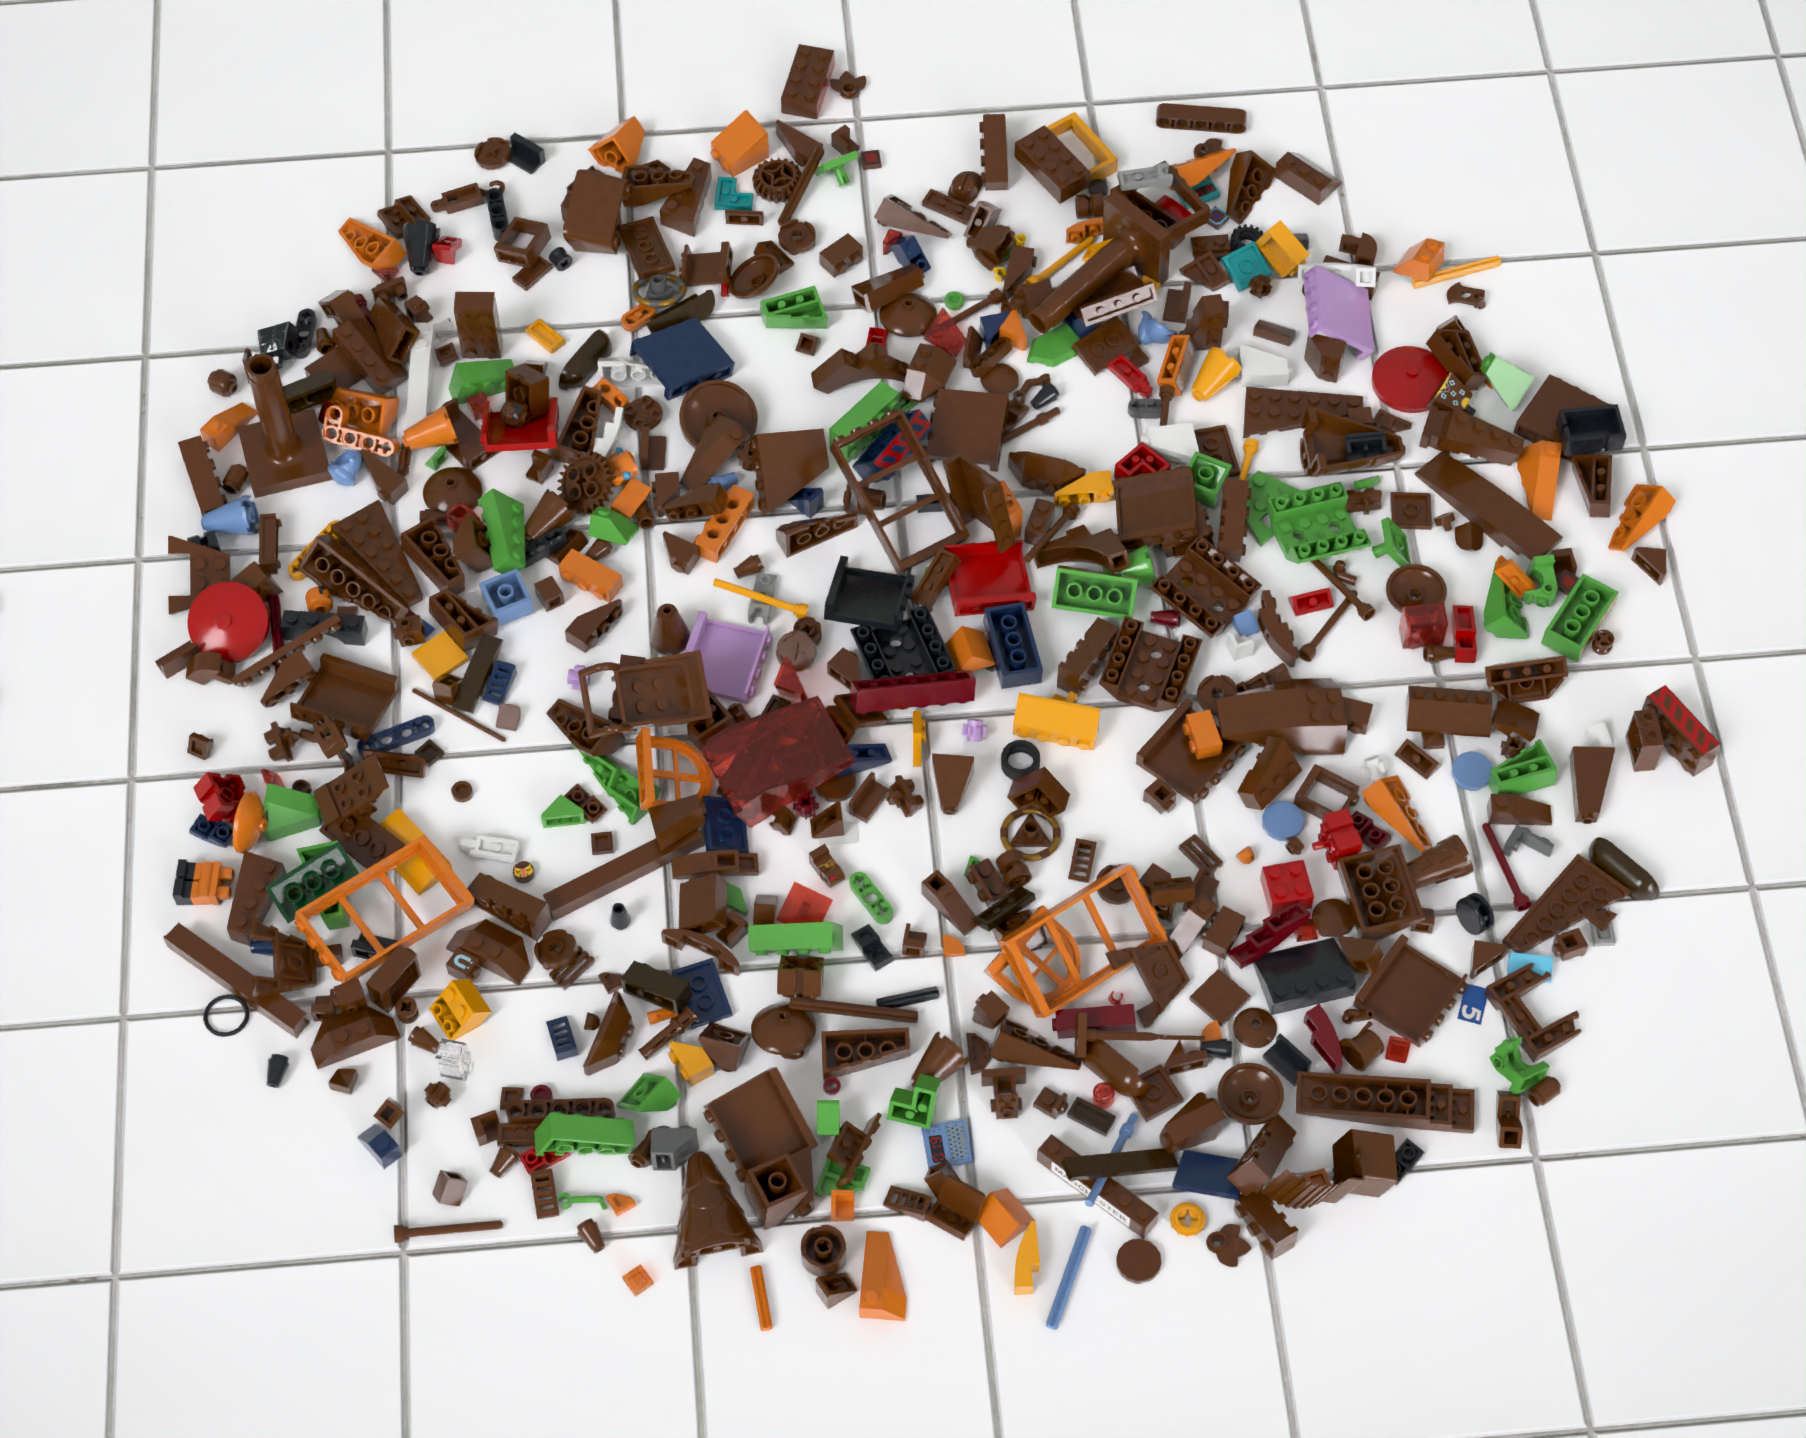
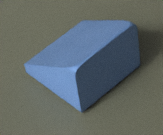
[1232,609,1260,637]

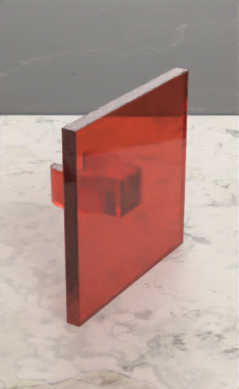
[776,881,833,924]

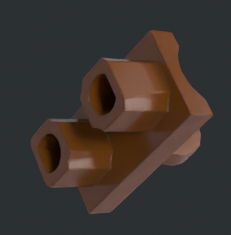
[371,276,408,302]
[1345,487,1382,515]
[263,721,299,762]
[886,775,924,818]

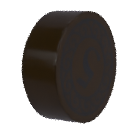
[1088,179,1107,196]

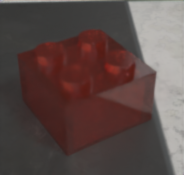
[1398,603,1448,649]

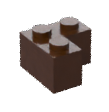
[318,289,368,326]
[687,689,734,751]
[1007,766,1070,818]

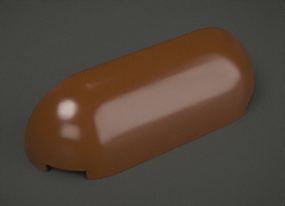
[1081,1040,1151,1097]

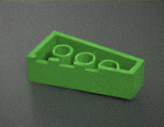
[296,840,350,931]
[748,922,843,956]
[534,1112,636,1156]

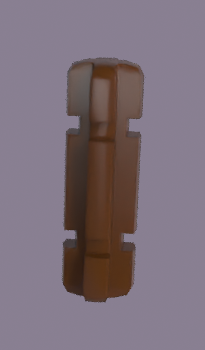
[397,443,412,477]

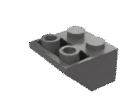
[650,1125,699,1171]

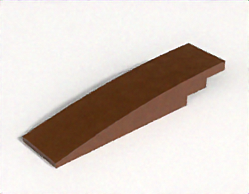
[1414,451,1563,561]
[1295,1071,1475,1134]

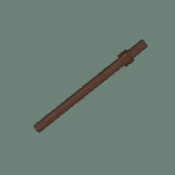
[1003,407,1061,444]

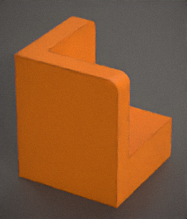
[831,1190,854,1221]

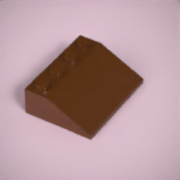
[1337,844,1425,940]

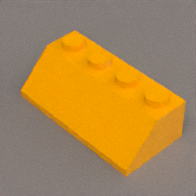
[1013,692,1101,751]

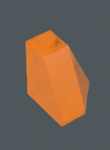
[588,115,645,173]

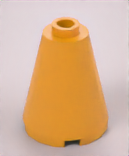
[1191,347,1242,402]

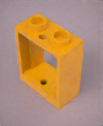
[1255,220,1310,279]

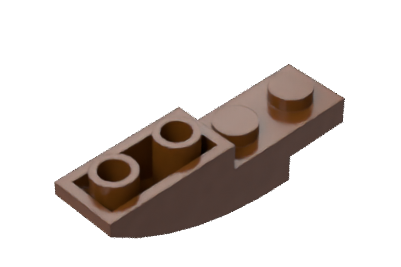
[1257,590,1299,668]
[671,850,759,880]

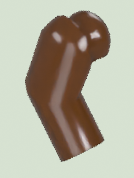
[299,728,330,743]

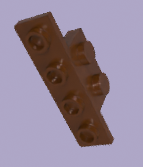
[826,1112,882,1188]

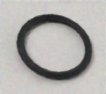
[203,995,249,1037]

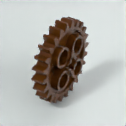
[557,451,616,516]

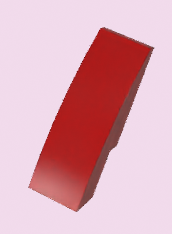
[1452,605,1477,663]

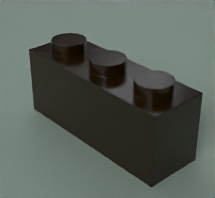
[620,960,692,1014]

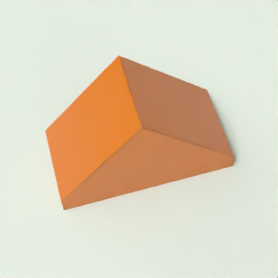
[999,309,1027,351]

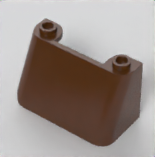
[563,169,633,255]

